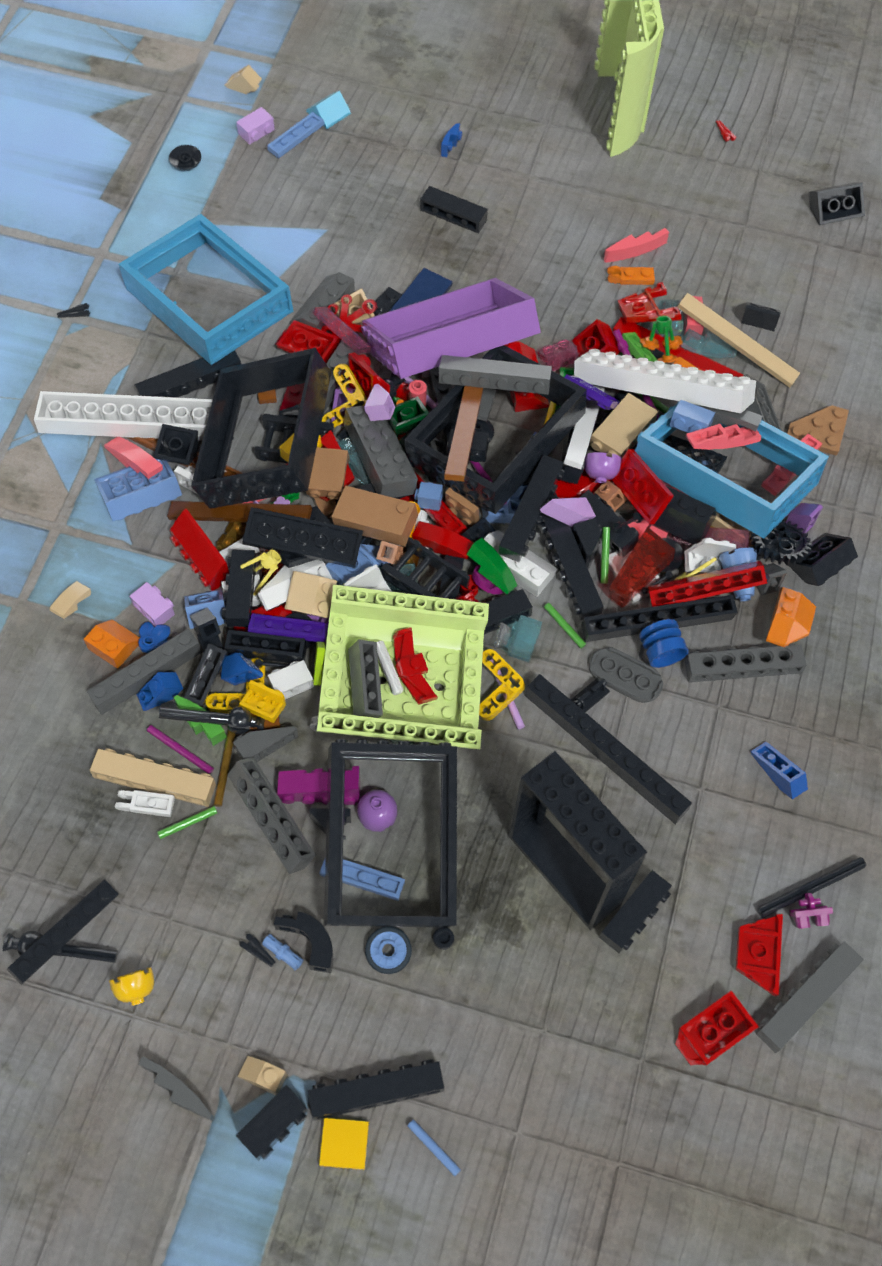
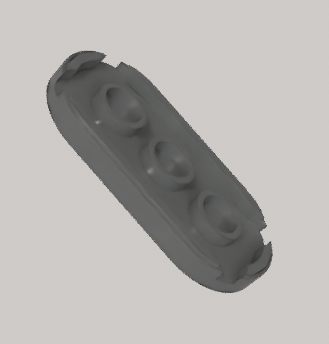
[589,647,663,703]

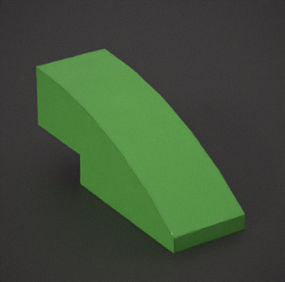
[173,695,226,746]

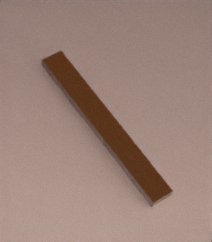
[167,501,312,522]

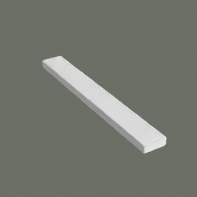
[564,384,605,469]

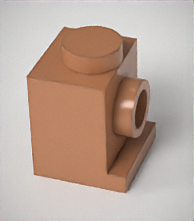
[376,541,404,564]

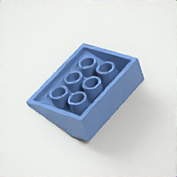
[94,459,182,521]

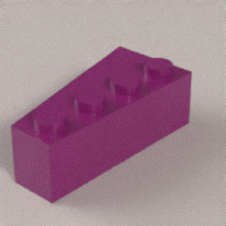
[277,766,361,805]

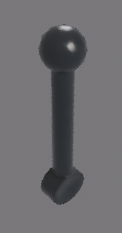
[641,571,672,594]
[254,659,291,668]

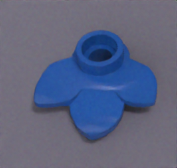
[138,622,170,653]

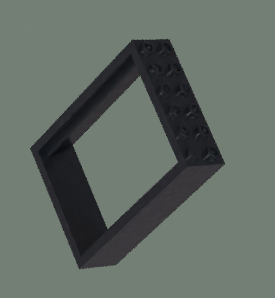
[404,345,587,514]
[191,348,331,509]
[324,739,457,927]
[509,751,647,931]

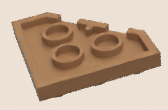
[787,405,849,456]

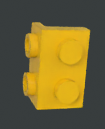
[239,680,286,723]

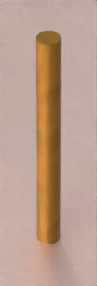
[214,729,235,807]

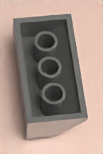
[289,272,355,330]
[744,374,782,431]

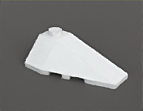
[258,560,333,611]

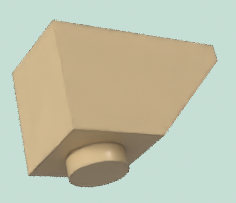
[225,64,262,94]
[238,1056,288,1095]

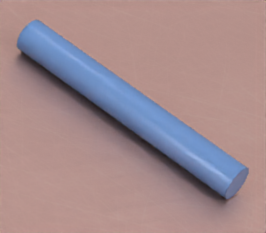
[407,1119,461,1176]

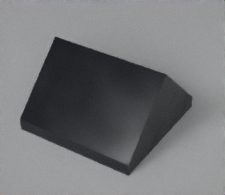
[741,302,781,331]
[153,424,198,465]

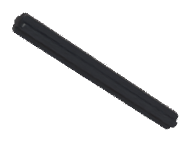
[757,857,867,918]

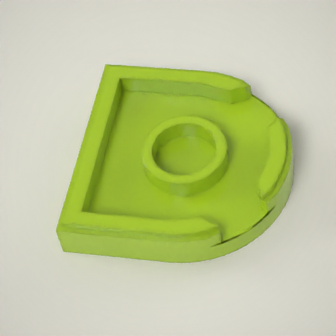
[313,641,325,686]

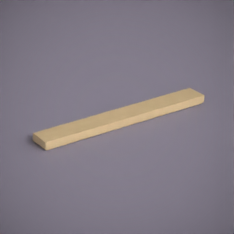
[677,293,800,388]

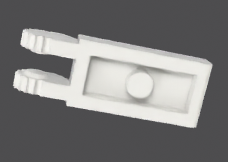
[115,790,175,817]

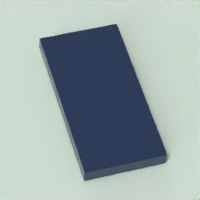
[389,268,453,312]

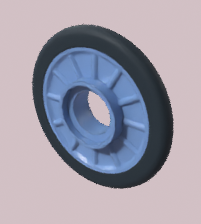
[365,927,412,974]

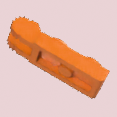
[607,266,655,285]

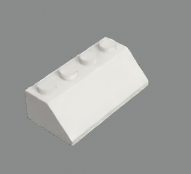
[484,530,559,597]

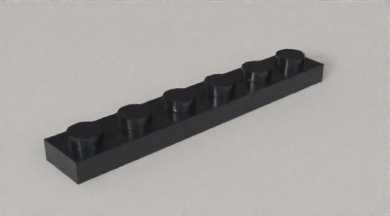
[6,879,119,985]

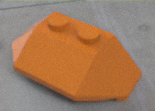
[766,587,816,647]

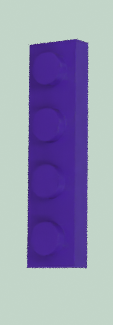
[248,613,328,643]

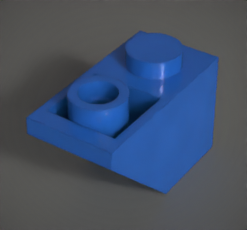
[136,672,183,711]

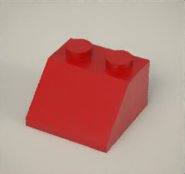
[572,319,620,357]

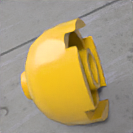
[109,967,155,1006]

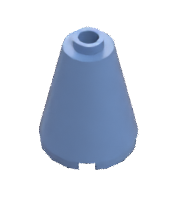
[719,548,757,602]

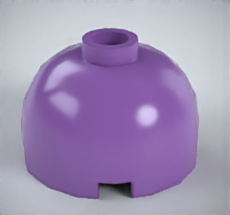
[584,452,621,483]
[357,790,397,832]

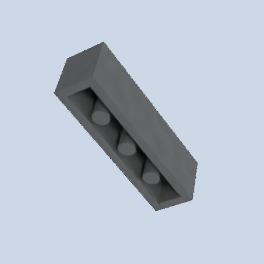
[348,639,383,718]

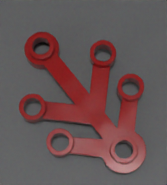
[321,294,377,340]

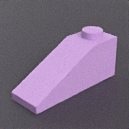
[540,497,596,527]

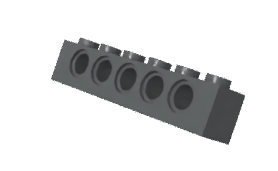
[685,643,807,683]
[228,757,316,874]

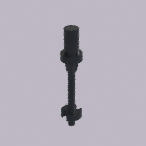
[613,511,644,533]

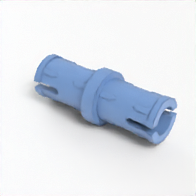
[262,934,303,970]

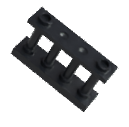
[255,414,335,463]
[381,537,470,599]

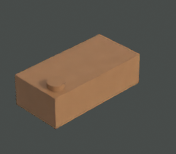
[331,485,418,547]

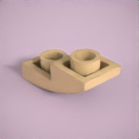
[50,581,91,619]

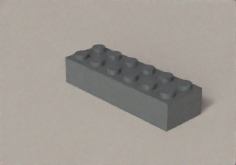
[344,405,418,498]

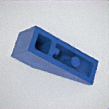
[751,742,808,800]

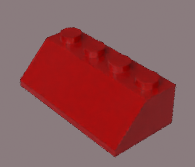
[505,341,549,412]
[170,509,229,591]

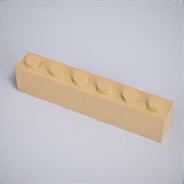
[90,749,216,807]

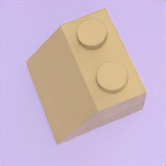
[285,571,337,618]

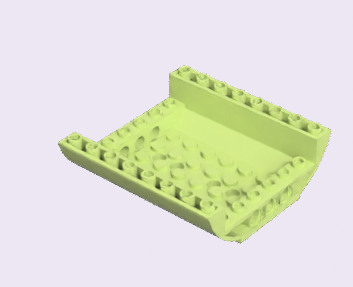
[595,0,664,157]
[317,585,489,750]

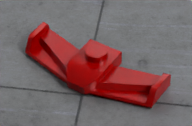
[393,627,438,705]

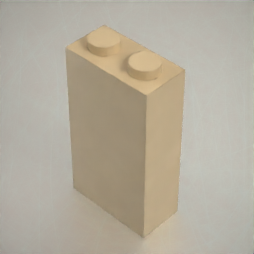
[590,393,658,460]

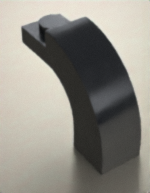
[274,911,334,973]

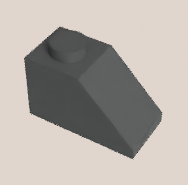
[757,563,787,596]

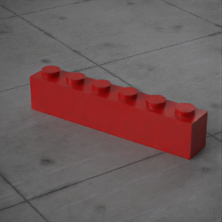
[648,560,767,607]

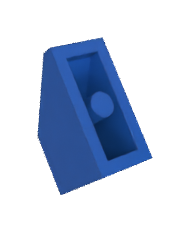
[221,653,263,685]

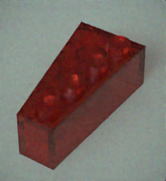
[609,526,675,608]

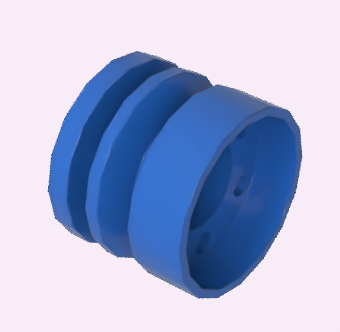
[639,619,689,668]

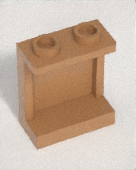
[306,447,350,500]

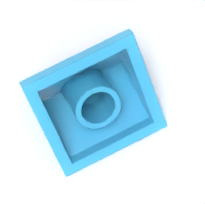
[306,91,351,129]

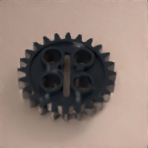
[750,520,812,565]

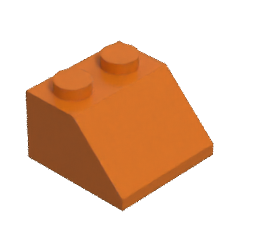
[83,620,140,669]

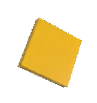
[319,1118,369,1170]

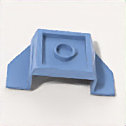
[326,544,391,586]

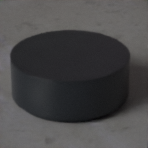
[433,927,454,950]

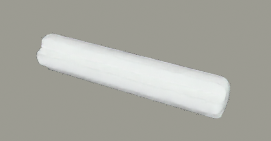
[377,641,403,695]

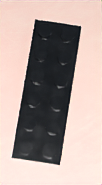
[242,507,363,568]

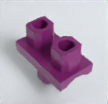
[789,893,833,929]

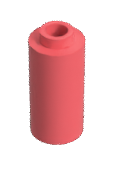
[409,380,427,407]

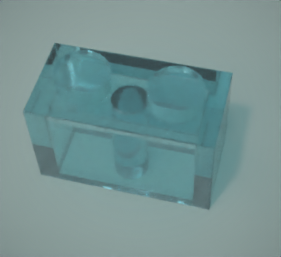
[505,615,542,663]

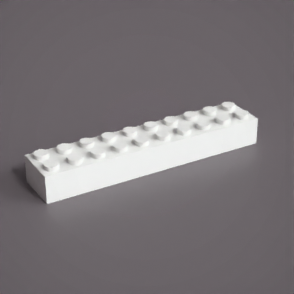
[574,349,756,413]
[34,391,213,441]

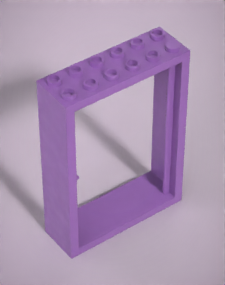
[361,278,541,379]

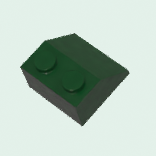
[388,397,429,436]

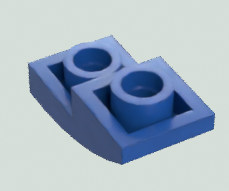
[441,123,462,157]

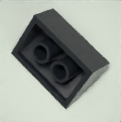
[809,183,865,225]
[650,485,717,545]
[788,533,858,586]
[235,1085,308,1161]

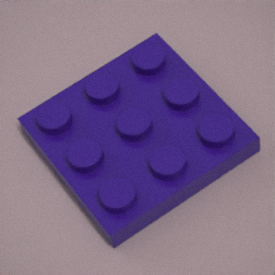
[564,374,620,410]

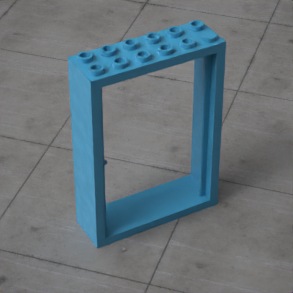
[119,214,293,365]
[635,401,829,538]

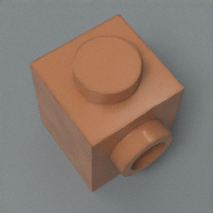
[594,480,627,512]

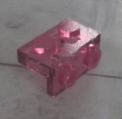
[537,339,579,371]

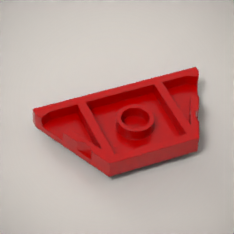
[735,914,783,996]

